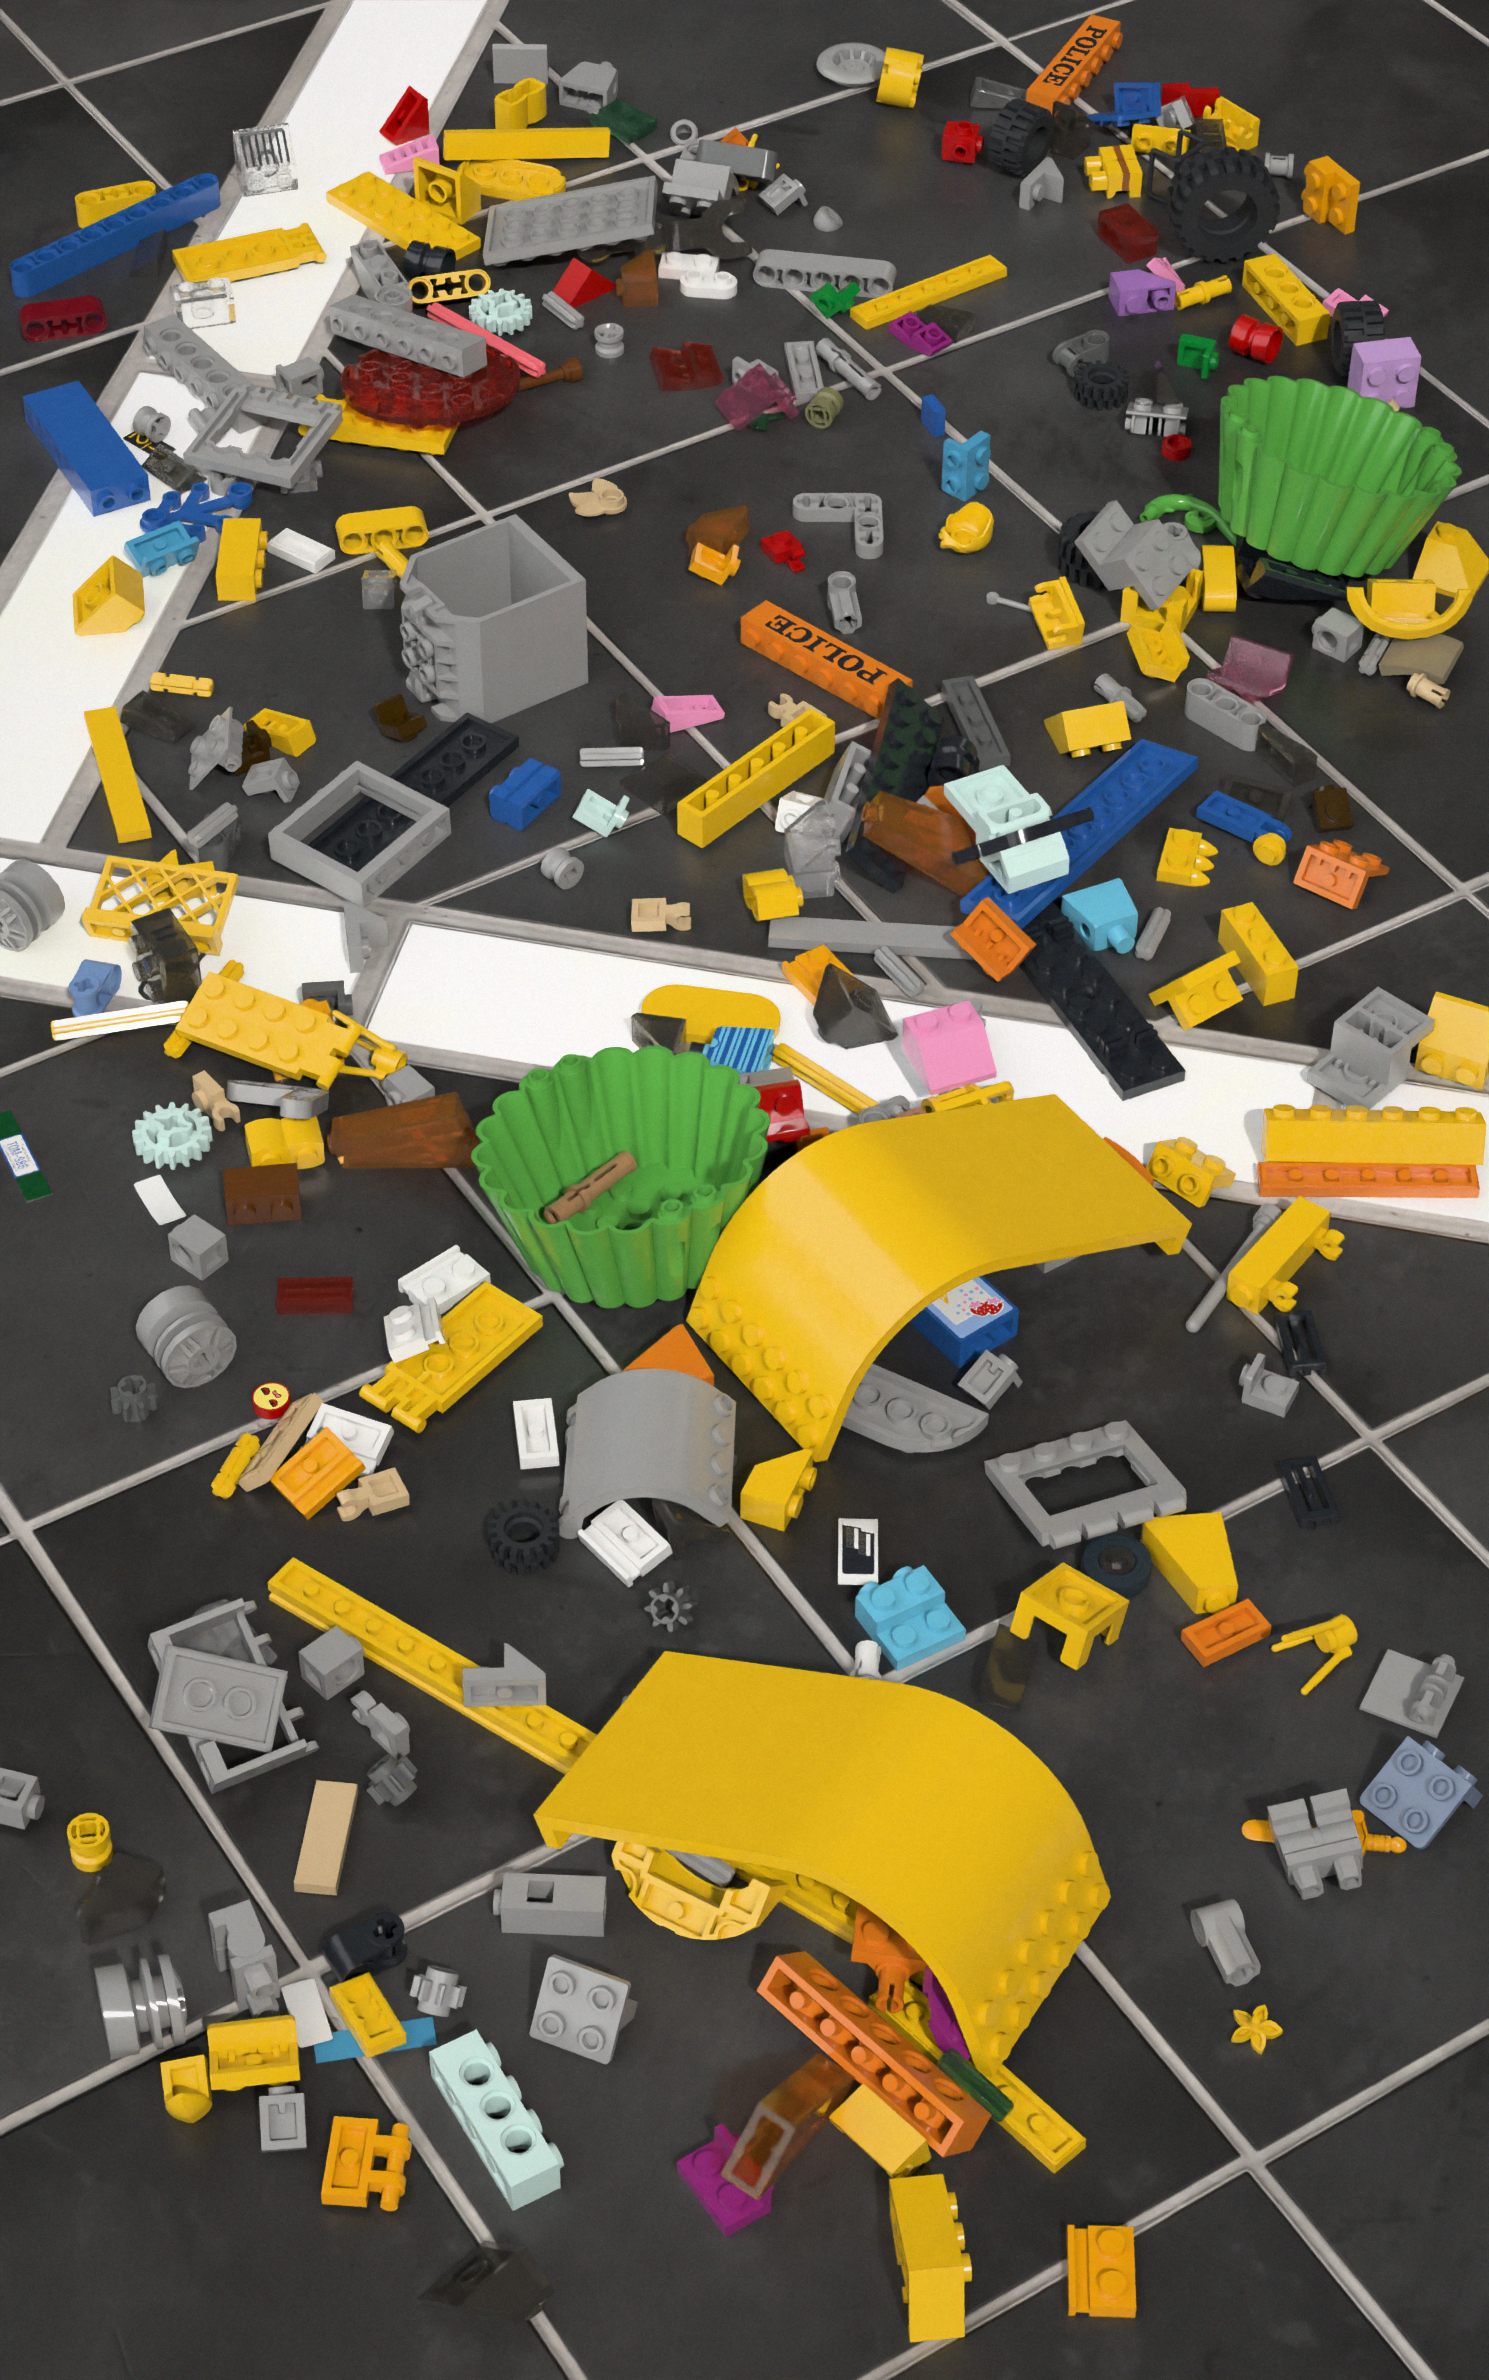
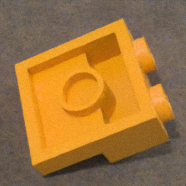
[1301,156,1360,235]

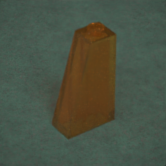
[861,791,987,897]
[327,1091,480,1168]
[720,2053,855,2201]

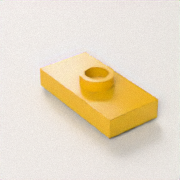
[329,1972,406,2059]

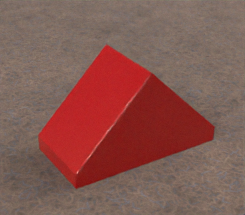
[379,85,430,146]
[552,258,615,308]

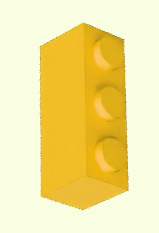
[216,518,268,601]
[1218,902,1299,1006]

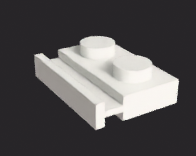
[398,1245,491,1314]
[383,1297,445,1363]
[299,1403,394,1477]
[577,1500,673,1588]

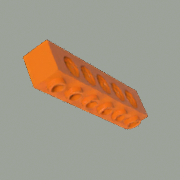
[757,1951,992,2157]

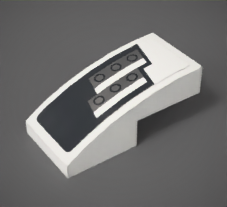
[838,1518,878,1585]

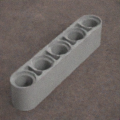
[753,249,897,298]

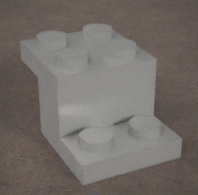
[662,159,740,221]
[1074,500,1193,610]
[1307,987,1435,1110]

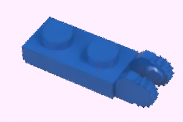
[1196,790,1292,843]

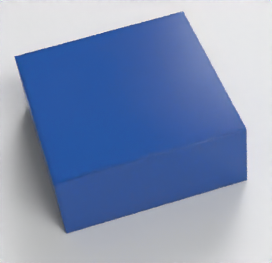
[921,394,946,438]

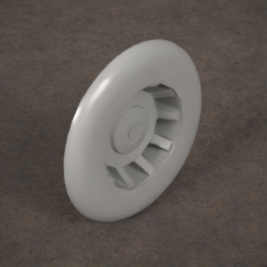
[816,42,885,87]

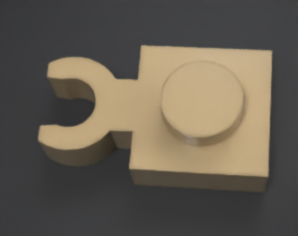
[768,693,827,727]

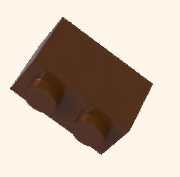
[223,1163,302,1226]

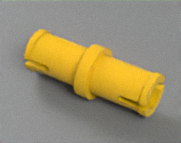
[1174,275,1232,311]

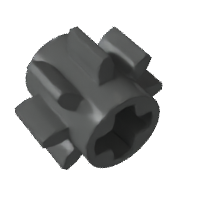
[110,1375,158,1422]
[644,1580,698,1632]
[366,1754,418,1806]

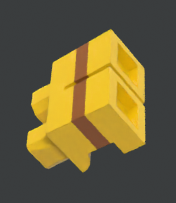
[1084,144,1143,199]

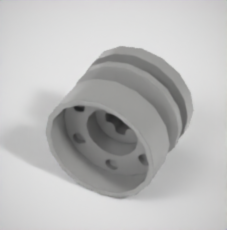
[0,859,65,952]
[136,1285,237,1388]
[94,1952,187,2060]

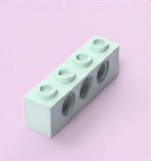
[429,2029,564,2211]

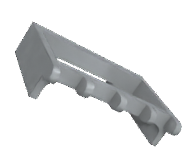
[147,1598,319,1794]

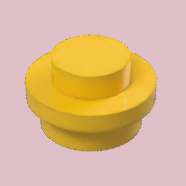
[1253,833,1286,866]

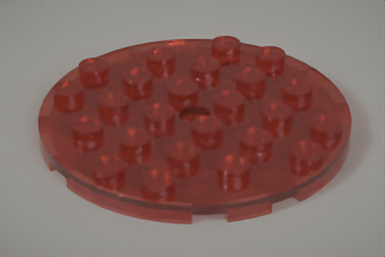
[340,345,521,429]

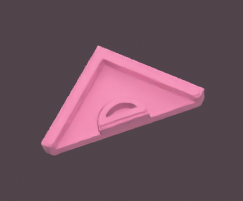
[1146,257,1185,292]

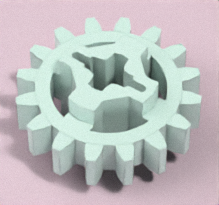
[469,289,533,336]
[132,1102,213,1170]

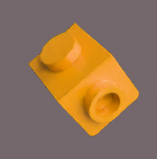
[688,542,741,586]

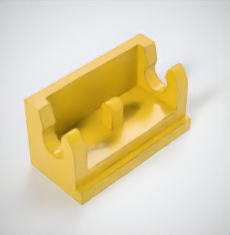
[1199,96,1260,152]
[1028,576,1085,650]
[829,2083,931,2179]

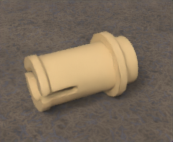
[1406,673,1450,709]

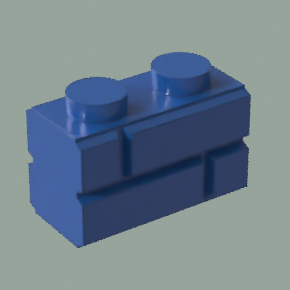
[488,758,562,831]

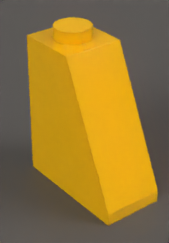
[1140,1512,1238,1614]

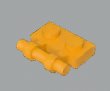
[321,2116,412,2211]

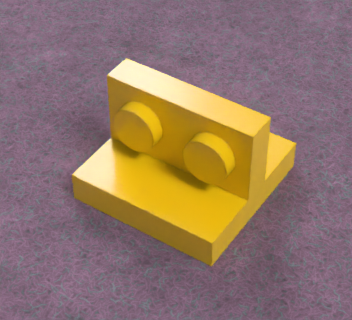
[1148,950,1243,1031]

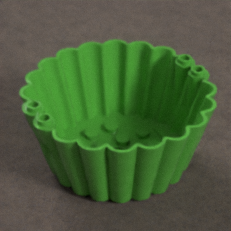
[1218,375,1462,577]
[471,1045,771,1308]

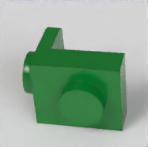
[809,281,861,319]
[1177,333,1220,380]

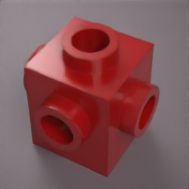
[942,121,984,164]

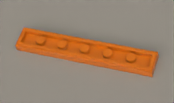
[1257,1162,1480,1198]

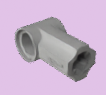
[827,571,862,634]
[1190,1899,1261,1987]

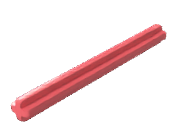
[426,302,546,378]

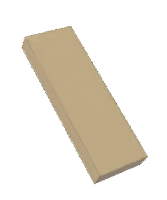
[238,1393,324,1492]
[294,1780,358,1896]

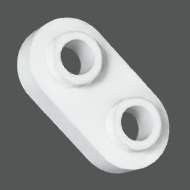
[680,269,737,299]

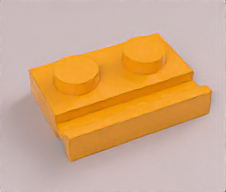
[782,944,862,1012]
[269,1426,366,1521]
[1066,2225,1136,2318]

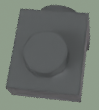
[302,980,353,1028]

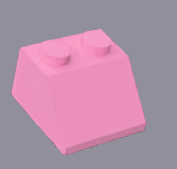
[902,1000,997,1096]

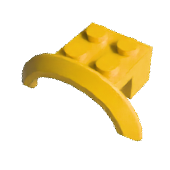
[1346,579,1474,640]

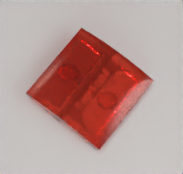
[649,341,723,391]

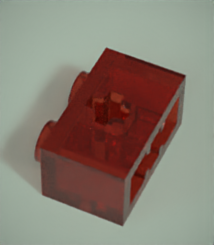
[1097,203,1159,264]

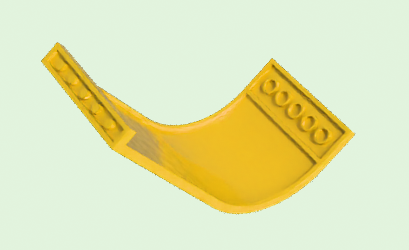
[686,1094,1192,1462]
[533,1651,1111,2077]

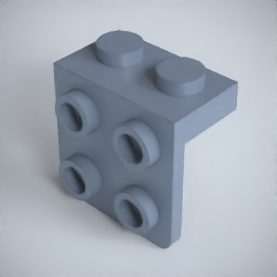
[1360,1736,1484,1850]

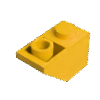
[740,1449,817,1532]

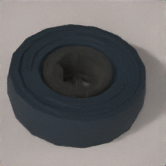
[1081,1534,1153,1599]

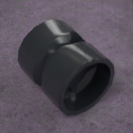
[403,240,456,286]
[927,735,978,787]

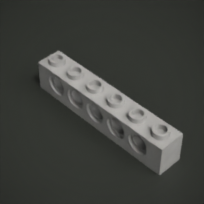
[329,294,487,378]
[143,314,270,434]

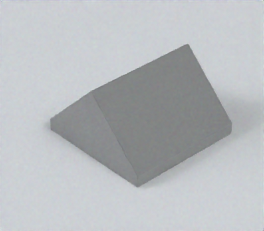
[492,44,550,84]

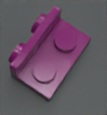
[677,2123,774,2237]

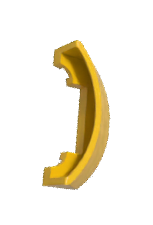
[611,1841,790,1940]

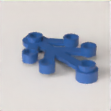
[140,482,253,543]

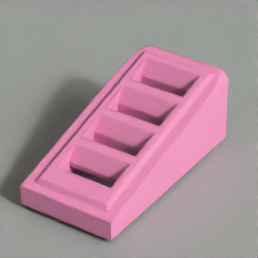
[379,135,440,175]
[650,695,725,734]

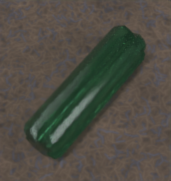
[937,2048,1014,2122]

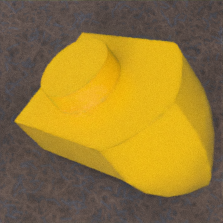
[160,2054,212,2123]

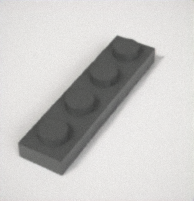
[941,675,1011,771]

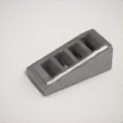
[970,77,1027,109]

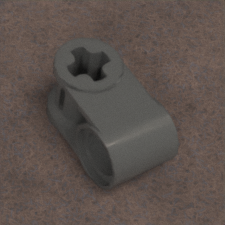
[1052,330,1110,378]
[198,813,242,872]

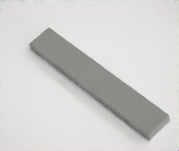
[768,917,974,960]

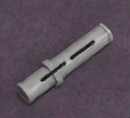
[816,338,882,400]

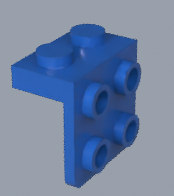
[1085,82,1161,126]

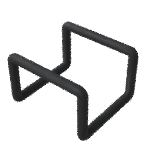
[1146,129,1207,205]

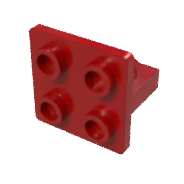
[755,1079,810,1142]

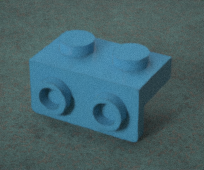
[941,430,991,502]
[124,520,200,578]

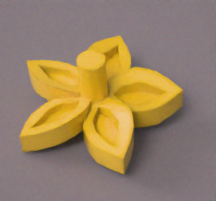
[1231,2005,1283,2055]

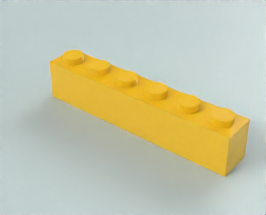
[677,708,835,848]
[1261,1104,1486,1165]

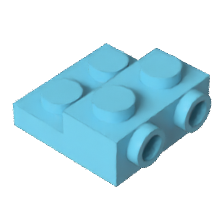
[855,1565,966,1671]

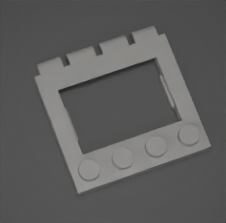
[183,383,343,489]
[984,1420,1187,1550]

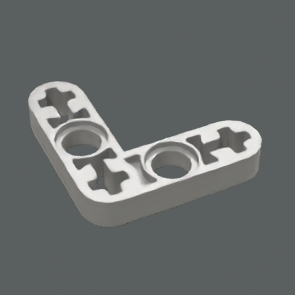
[792,493,884,560]
[226,1080,329,1119]

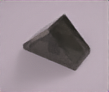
[631,1012,686,1055]

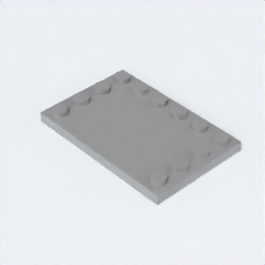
[483,175,658,266]

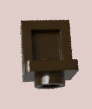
[373,694,428,742]
[233,720,272,776]
[1307,785,1354,833]

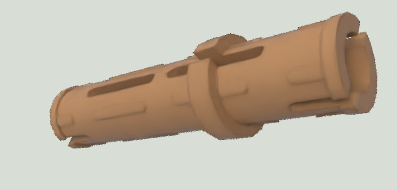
[544,1150,637,1224]

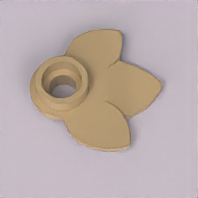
[569,478,627,517]

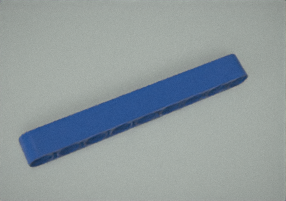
[10,173,221,298]

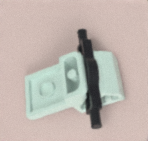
[944,765,1094,894]

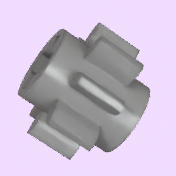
[409,1965,467,2017]

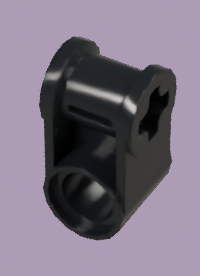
[321,1912,408,1983]

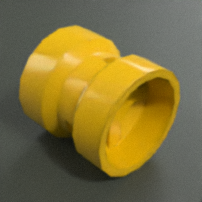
[67,1813,114,1872]

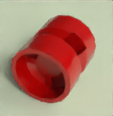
[1229,314,1283,364]

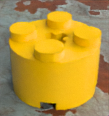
[876,47,924,109]

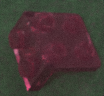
[715,363,800,431]
[1206,635,1295,701]

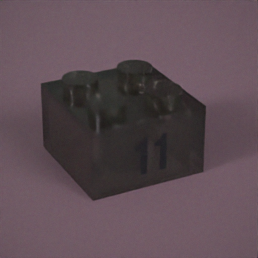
[129,908,202,1004]

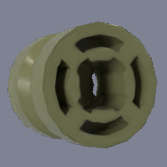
[805,387,844,429]

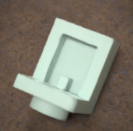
[572,789,630,838]

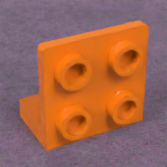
[1293,839,1390,909]

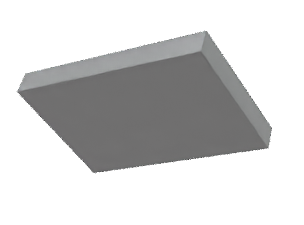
[148,1645,288,1754]

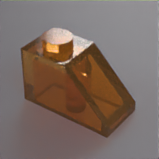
[616,249,658,308]
[686,505,749,556]

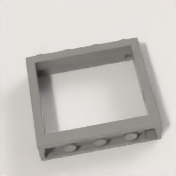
[268,761,452,908]

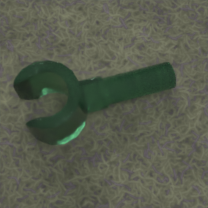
[750,411,787,431]

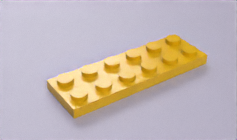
[326,171,481,261]

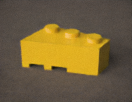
[889,2174,972,2343]

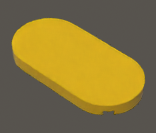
[457,159,566,201]
[641,984,781,1044]

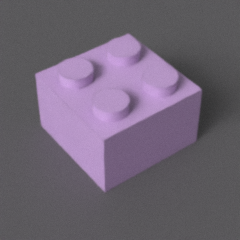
[1347,337,1421,409]

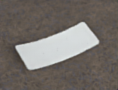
[134,1175,186,1225]

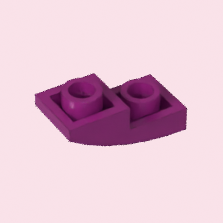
[888,311,953,356]

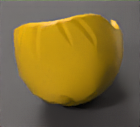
[938,502,994,554]

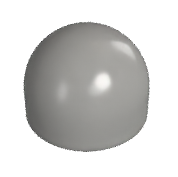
[670,119,698,146]
[813,206,843,232]

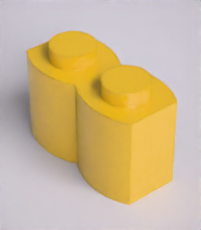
[494,77,547,129]
[742,868,803,921]
[244,1116,325,1169]

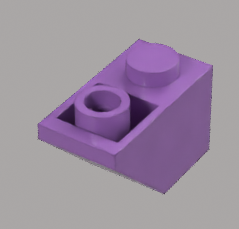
[1108,269,1176,317]

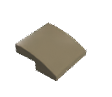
[1378,634,1464,684]

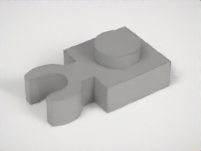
[351,1690,410,1760]

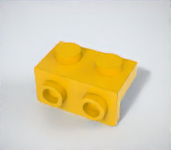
[1131,124,1191,156]
[1126,619,1190,683]
[1146,1137,1236,1208]
[207,2015,300,2091]

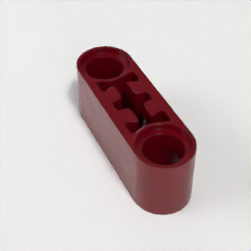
[18,295,107,342]

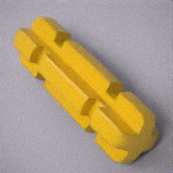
[150,672,214,698]
[211,1433,260,1499]

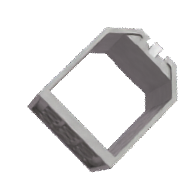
[399,514,588,723]

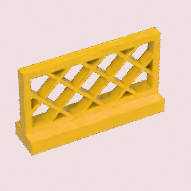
[81,855,240,956]

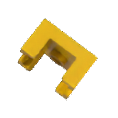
[1120,569,1204,635]
[1010,1562,1130,1670]

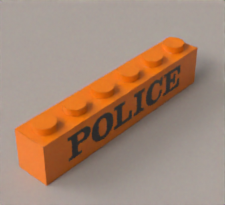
[1026,14,1123,122]
[740,600,913,720]

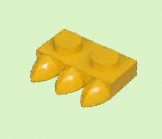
[1156,828,1218,887]

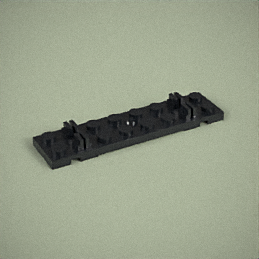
[1019,901,1186,1101]

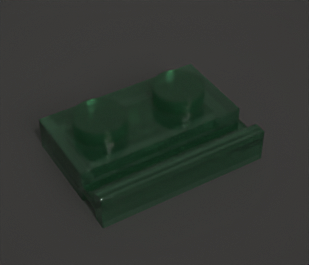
[590,99,657,144]

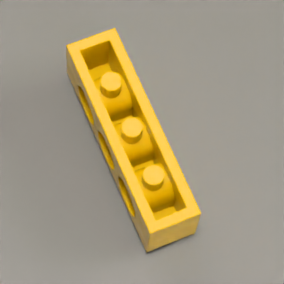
[1242,253,1331,346]

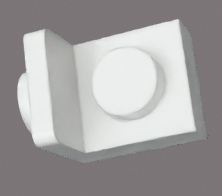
[775,791,824,838]

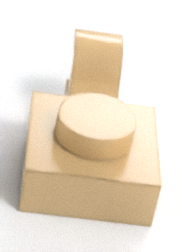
[631,898,691,932]
[192,1070,241,1131]
[337,1468,409,1521]

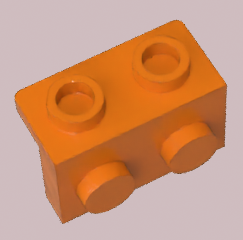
[950,897,1036,982]

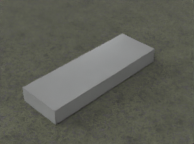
[784,341,824,402]

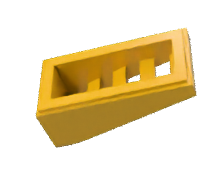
[243,708,316,757]

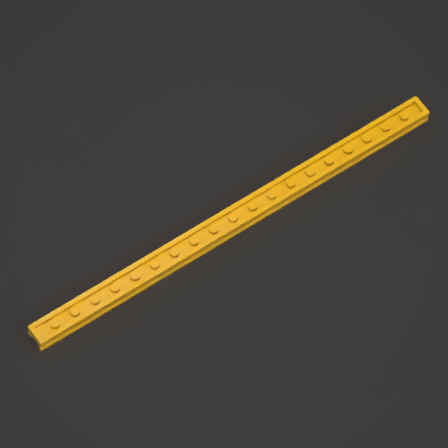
[267,1557,925,1986]

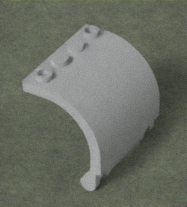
[558,1369,736,1539]

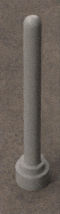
[1186,1204,1283,1333]

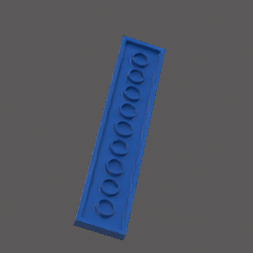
[960,739,1198,930]

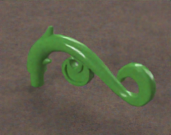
[1140,494,1237,546]

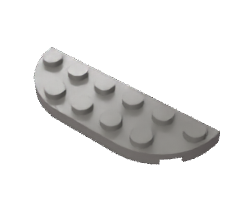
[841,1363,989,1453]

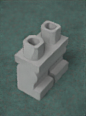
[1267,1788,1363,1900]
[208,1899,280,2019]

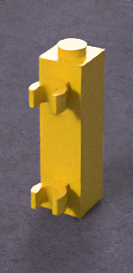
[1225,1196,1345,1315]

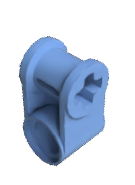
[68,959,122,1017]

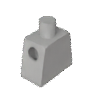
[559,61,618,115]

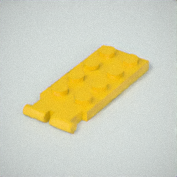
[172,223,327,289]
[298,394,460,455]
[175,971,362,1091]
[359,1281,543,1433]

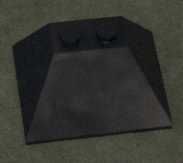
[1234,534,1348,601]

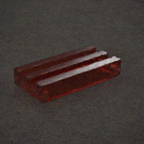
[276,1277,354,1314]

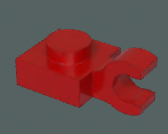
[761,530,806,573]

